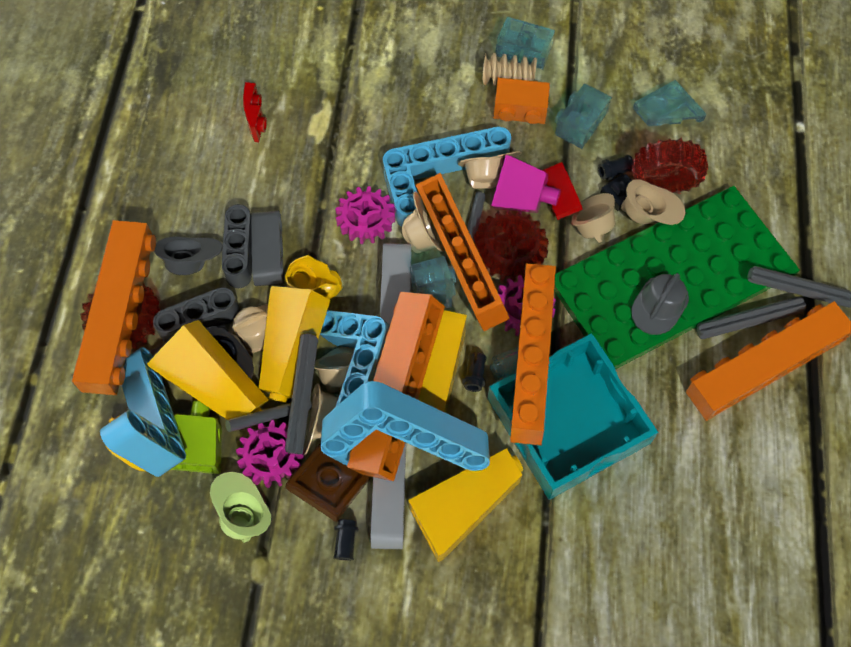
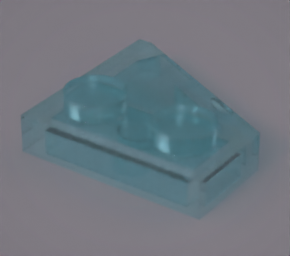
[633,80,706,126]

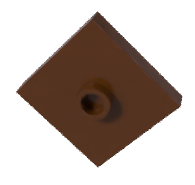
[285,443,371,522]

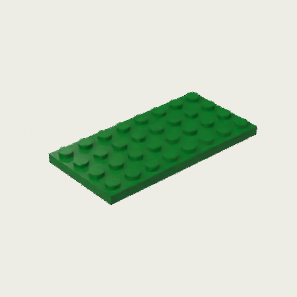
[554,186,800,370]

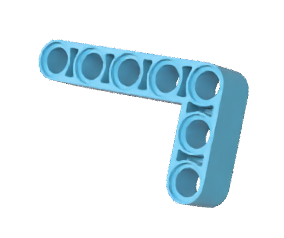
[383,127,511,227]
[320,310,390,466]
[100,347,186,477]
[321,381,490,471]

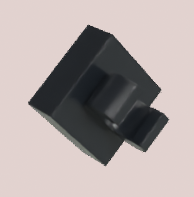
[600,174,632,211]

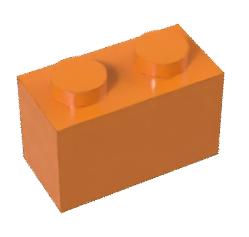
[493,78,550,124]

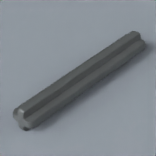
[747,266,851,308]
[696,297,806,339]
[285,334,318,454]

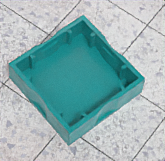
[487,333,659,500]

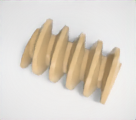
[482,52,537,86]

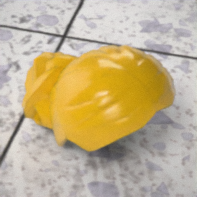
[285,255,343,299]

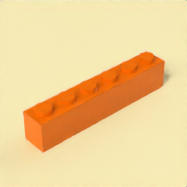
[416,173,510,331]
[72,220,156,395]
[510,263,556,445]
[347,292,445,482]
[686,301,851,421]

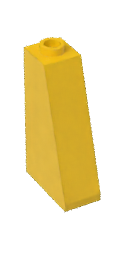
[259,286,330,403]
[418,310,467,413]
[147,320,269,420]
[408,448,523,562]

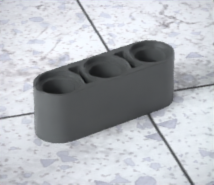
[221,204,252,289]
[251,211,284,286]
[153,287,240,343]

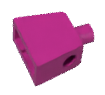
[491,155,561,213]

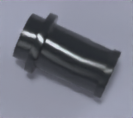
[598,155,634,181]
[462,352,487,392]
[333,519,359,561]

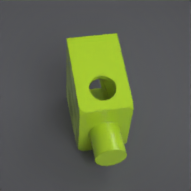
[170,401,222,474]

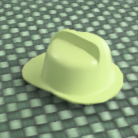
[210,472,271,543]

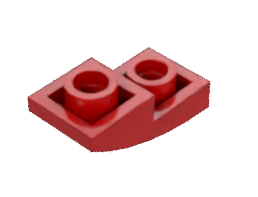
[243,82,267,143]
[542,162,583,220]

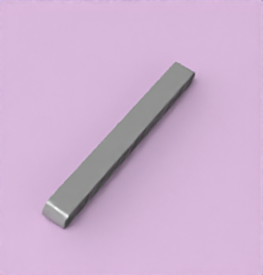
[371,243,412,549]

